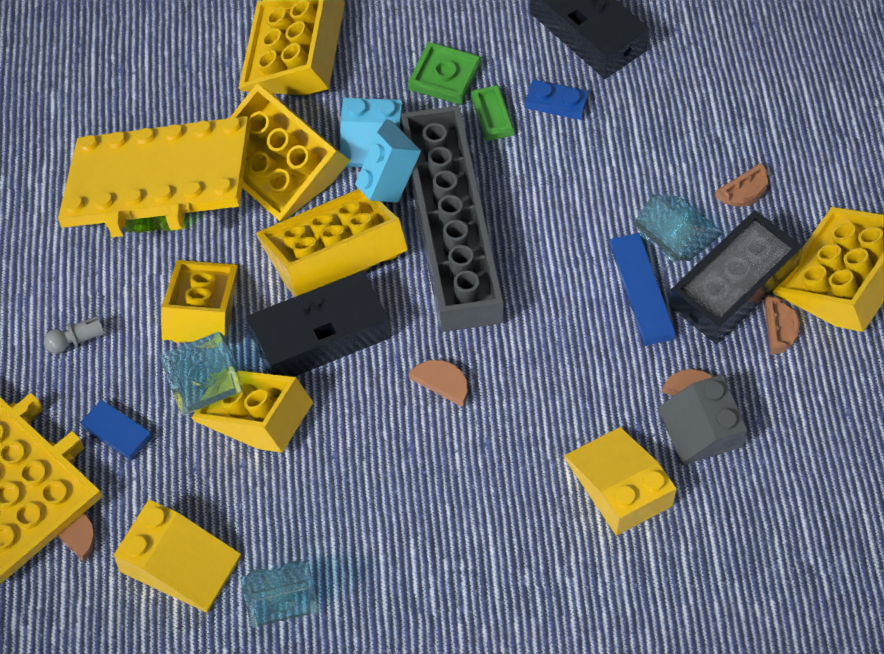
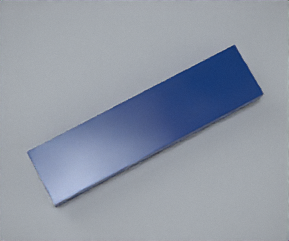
[609,233,676,346]

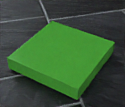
[408,42,482,105]

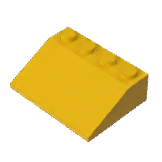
[238,0,345,96]
[230,83,351,222]
[256,189,408,297]
[773,207,884,332]

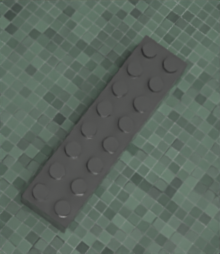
[401,105,503,332]

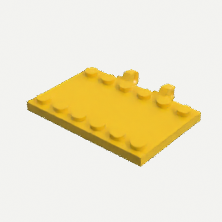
[58,116,251,238]
[0,393,102,585]

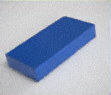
[80,399,152,461]

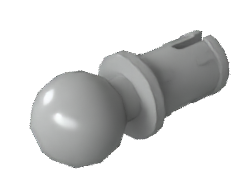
[44,315,105,354]

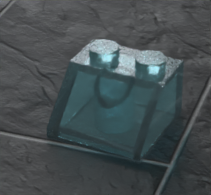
[633,194,723,262]
[159,331,243,416]
[240,561,319,628]

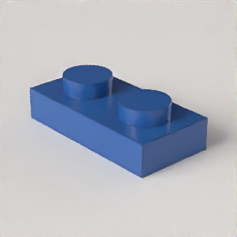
[525,79,589,120]

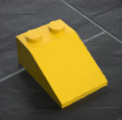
[161,260,238,345]
[191,369,313,453]
[564,427,677,536]
[113,499,242,613]

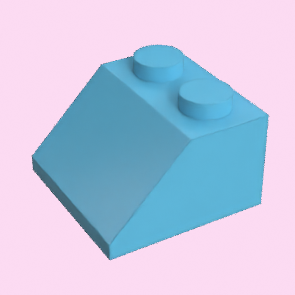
[340,98,402,167]
[355,119,421,203]

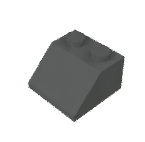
[658,374,747,466]

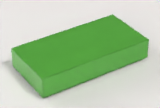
[471,85,514,141]

